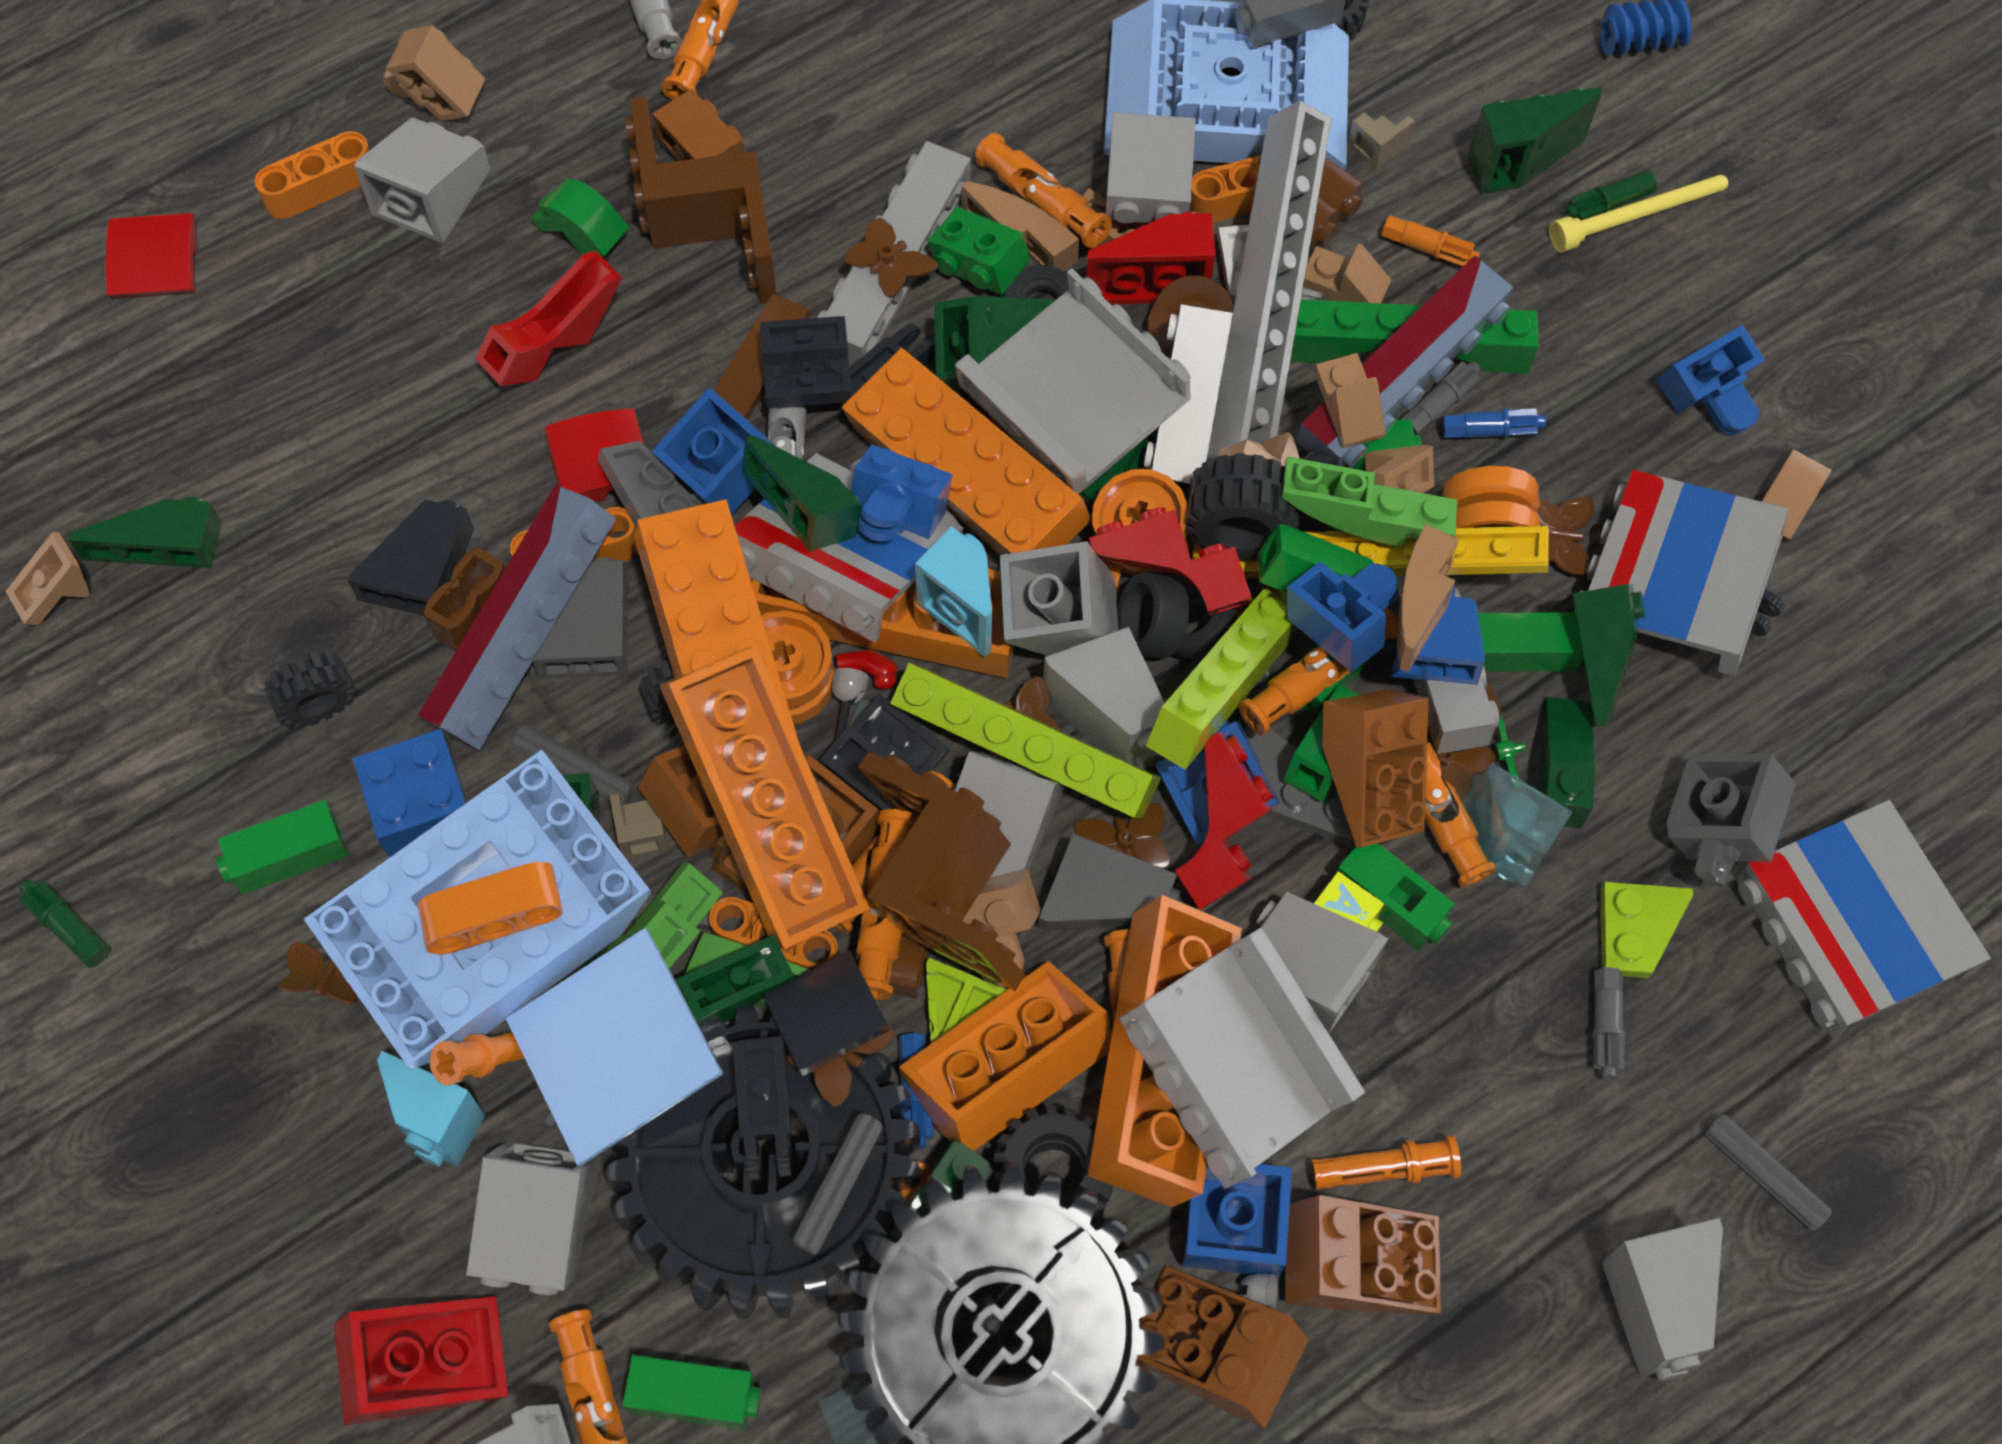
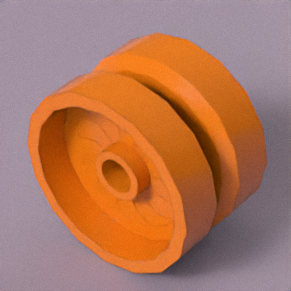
[1442,466,1541,528]
[1092,469,1193,576]
[761,610,834,724]

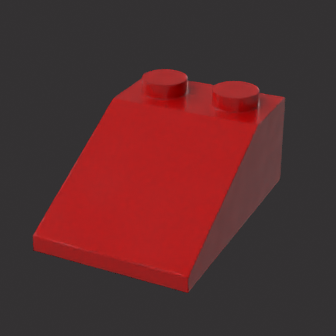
[1086,211,1215,305]
[334,1296,508,1425]

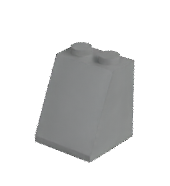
[1105,112,1196,223]
[354,117,491,243]
[1000,541,1118,656]
[1043,627,1165,769]
[955,752,1065,877]
[1256,892,1388,1034]
[466,1140,601,1295]
[1602,1218,1723,1382]

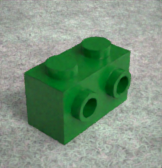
[928,206,1030,295]

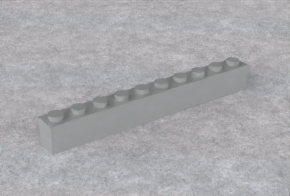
[1207,101,1332,460]

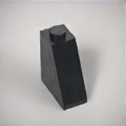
[348,500,474,616]

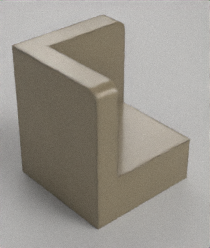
[1348,112,1415,170]
[610,793,669,859]

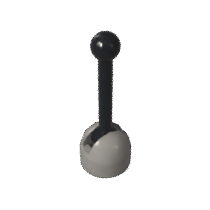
[826,668,869,776]

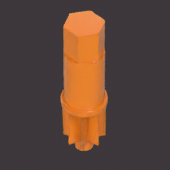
[1381,215,1480,267]

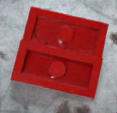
[106,213,197,299]
[544,409,644,501]

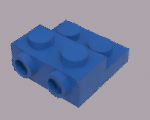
[1155,720,1280,845]

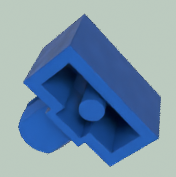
[1656,325,1765,436]
[851,444,953,541]
[1287,561,1397,672]

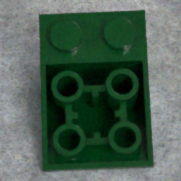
[1468,87,1603,194]
[934,296,1056,399]

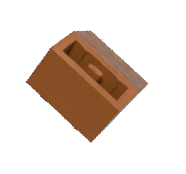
[1323,689,1428,848]
[1285,1195,1441,1315]
[1137,1266,1309,1429]

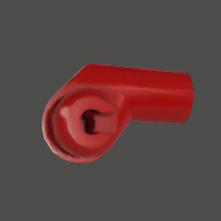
[836,650,898,689]

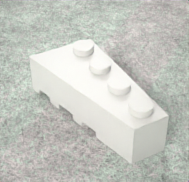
[1144,304,1233,485]

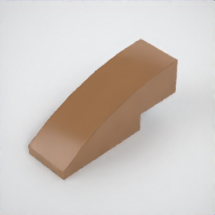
[962,181,1079,271]
[1397,524,1459,672]

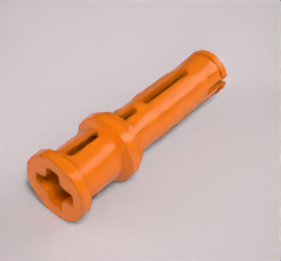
[429,1032,525,1085]
[1311,1135,1461,1190]

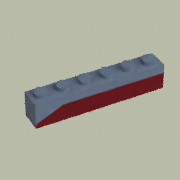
[1296,255,1513,468]
[418,484,616,750]

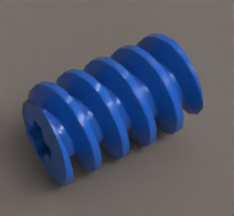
[1600,0,1692,56]

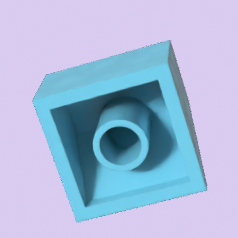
[915,526,992,657]
[377,1051,485,1167]

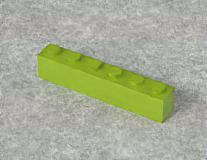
[1146,585,1300,770]
[890,663,1161,818]

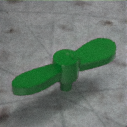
[1494,714,1526,790]

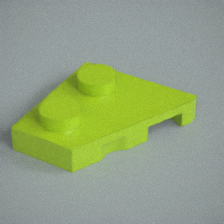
[1601,882,1693,978]
[926,958,1007,1044]

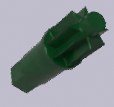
[1565,170,1658,220]
[19,880,110,968]

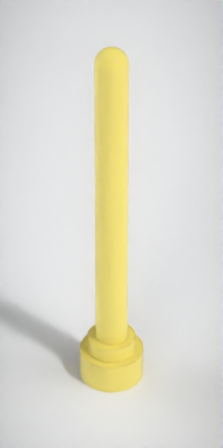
[1549,175,1728,253]

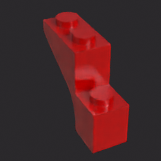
[475,251,622,386]
[1089,507,1252,617]
[1175,732,1274,910]

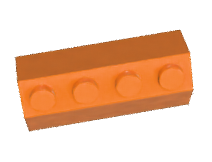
[899,961,1112,1151]

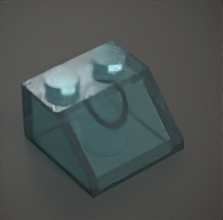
[1470,763,1572,887]

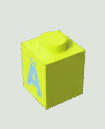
[1314,872,1384,932]

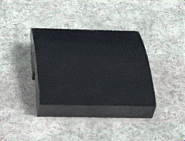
[760,316,852,408]
[820,693,950,810]
[763,950,890,1075]

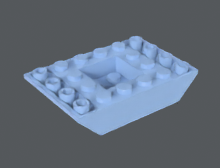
[1104,0,1349,170]
[304,750,651,1069]

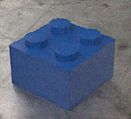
[652,387,775,515]
[353,729,468,858]
[1182,1164,1292,1277]

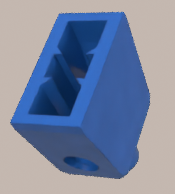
[1391,584,1485,685]

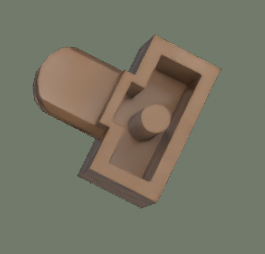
[383,24,485,122]
[963,868,1041,987]

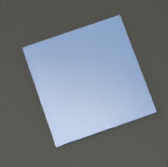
[506,928,723,1166]

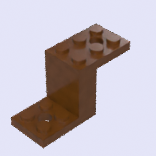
[625,97,777,304]
[859,752,1025,991]

